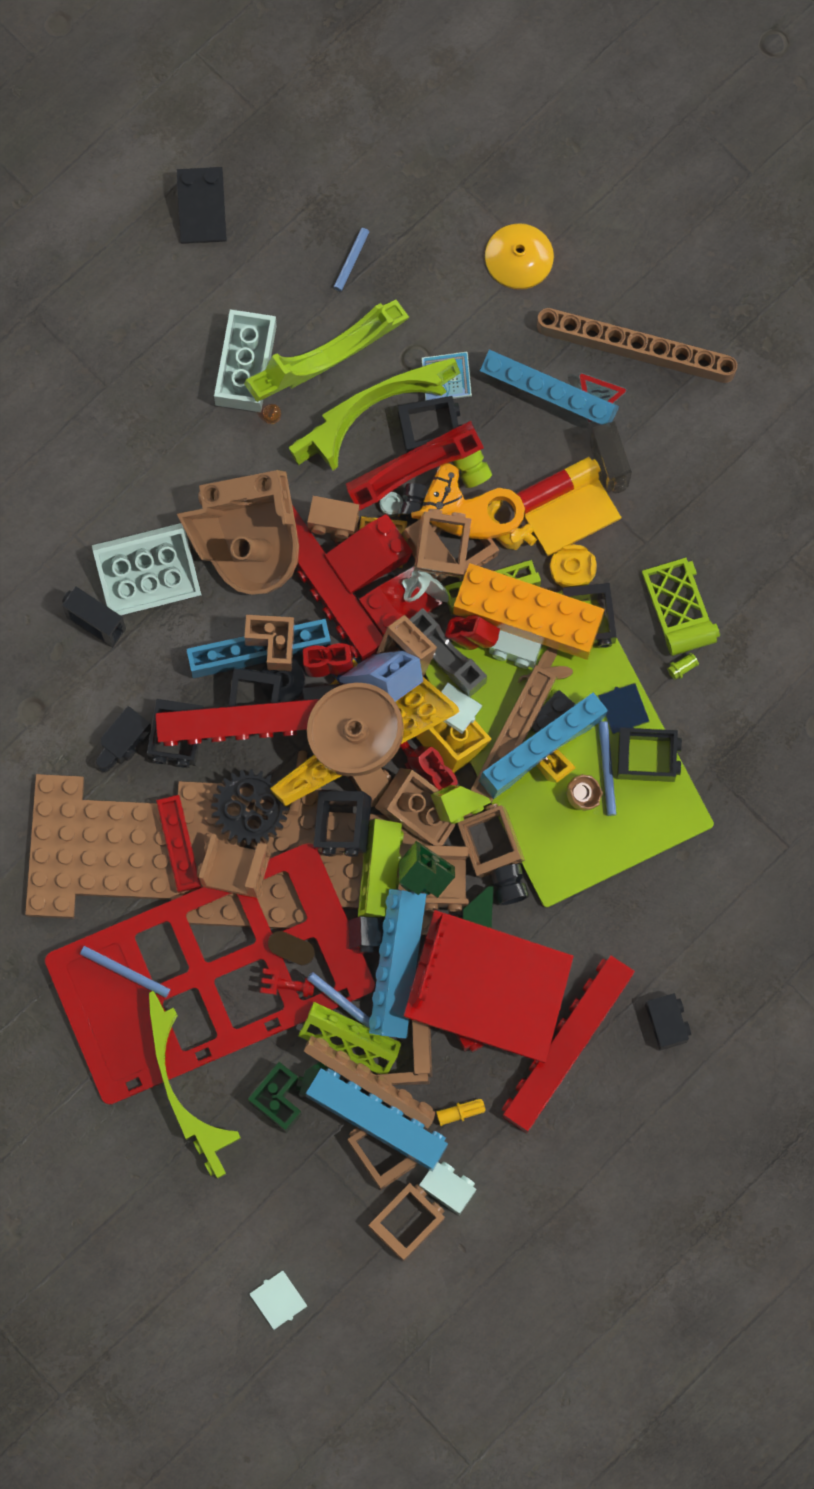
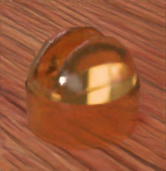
[263,404,281,424]

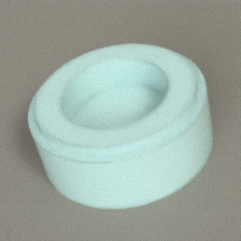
[380,492,403,517]

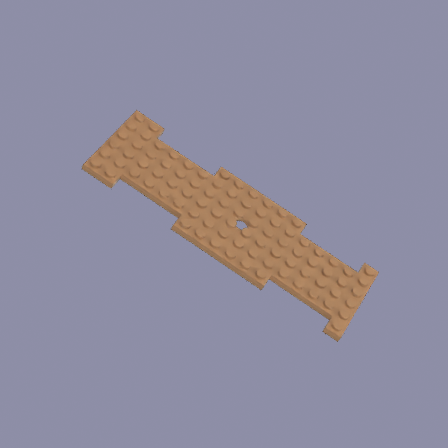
[25,774,434,936]

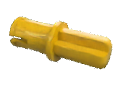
[436,1099,485,1126]

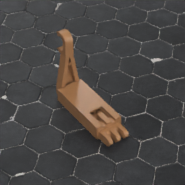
[376,1020,433,1085]

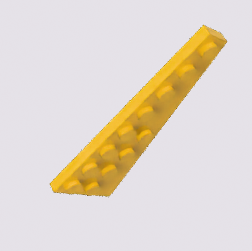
[270,677,460,806]

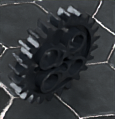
[211,769,289,847]

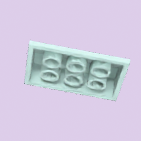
[92,523,201,615]

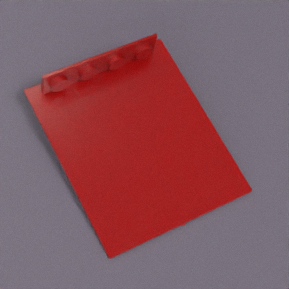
[404,910,574,1063]

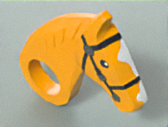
[411,463,525,539]

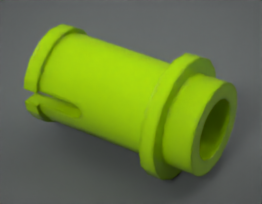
[667,653,699,680]

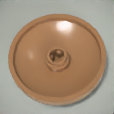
[307,683,404,776]

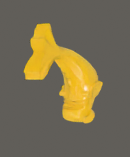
[487,500,537,550]

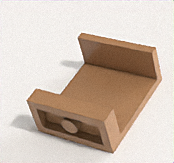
[197,834,271,898]
[421,846,468,912]

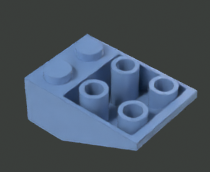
[339,651,423,702]

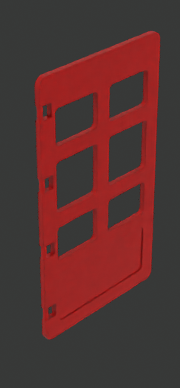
[45,843,375,1104]

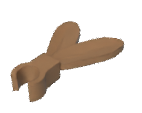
[518,647,573,683]

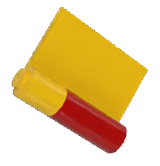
[516,457,621,556]

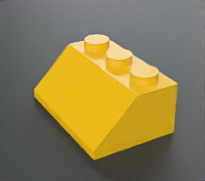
[415,690,491,773]

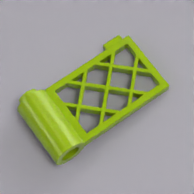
[642,558,720,656]

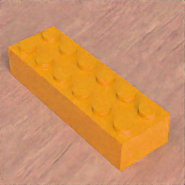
[453,563,604,660]

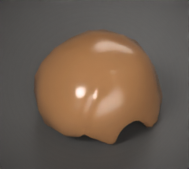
[566,774,603,811]

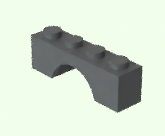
[409,608,487,697]

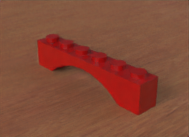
[346,421,484,511]

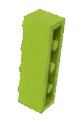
[358,819,404,918]

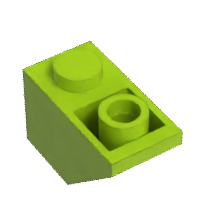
[431,785,491,824]

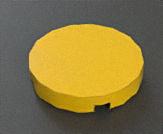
[550,544,597,588]

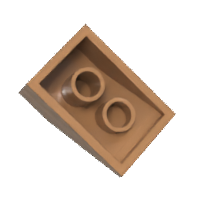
[375,768,457,846]

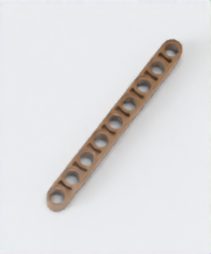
[537,308,737,383]

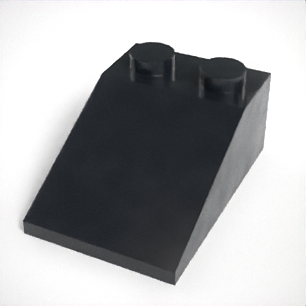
[177,167,227,244]

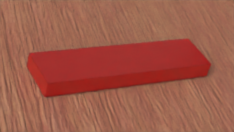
[156,795,201,893]

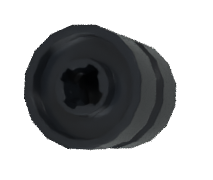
[398,483,430,524]
[490,864,529,906]

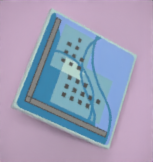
[422,352,472,400]

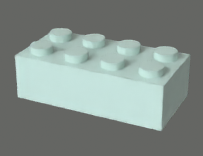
[214,309,277,412]

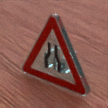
[579,373,627,423]

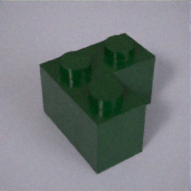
[399,841,455,898]
[248,1062,302,1134]

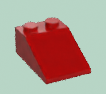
[324,514,413,594]
[359,567,443,637]

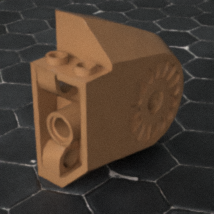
[177,470,299,595]

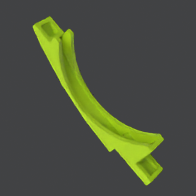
[244,300,409,402]
[289,358,460,471]
[149,991,241,1179]

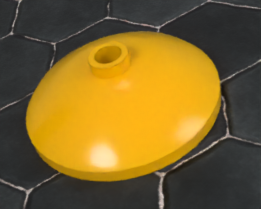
[485,224,554,290]

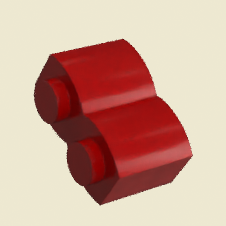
[445,615,500,650]
[303,643,354,677]
[407,746,458,790]

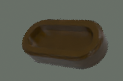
[268,931,315,966]

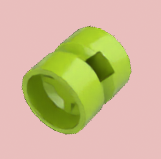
[452,450,492,488]

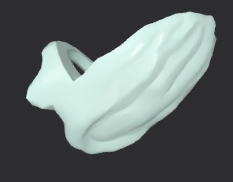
[402,571,449,602]

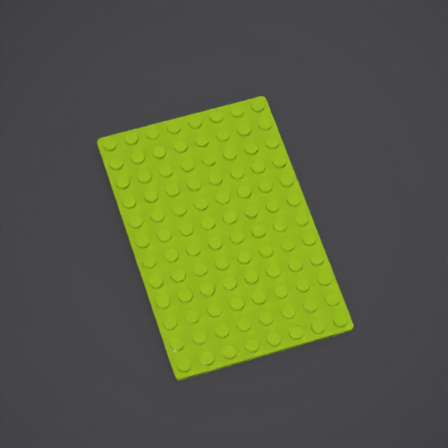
[425,584,714,908]

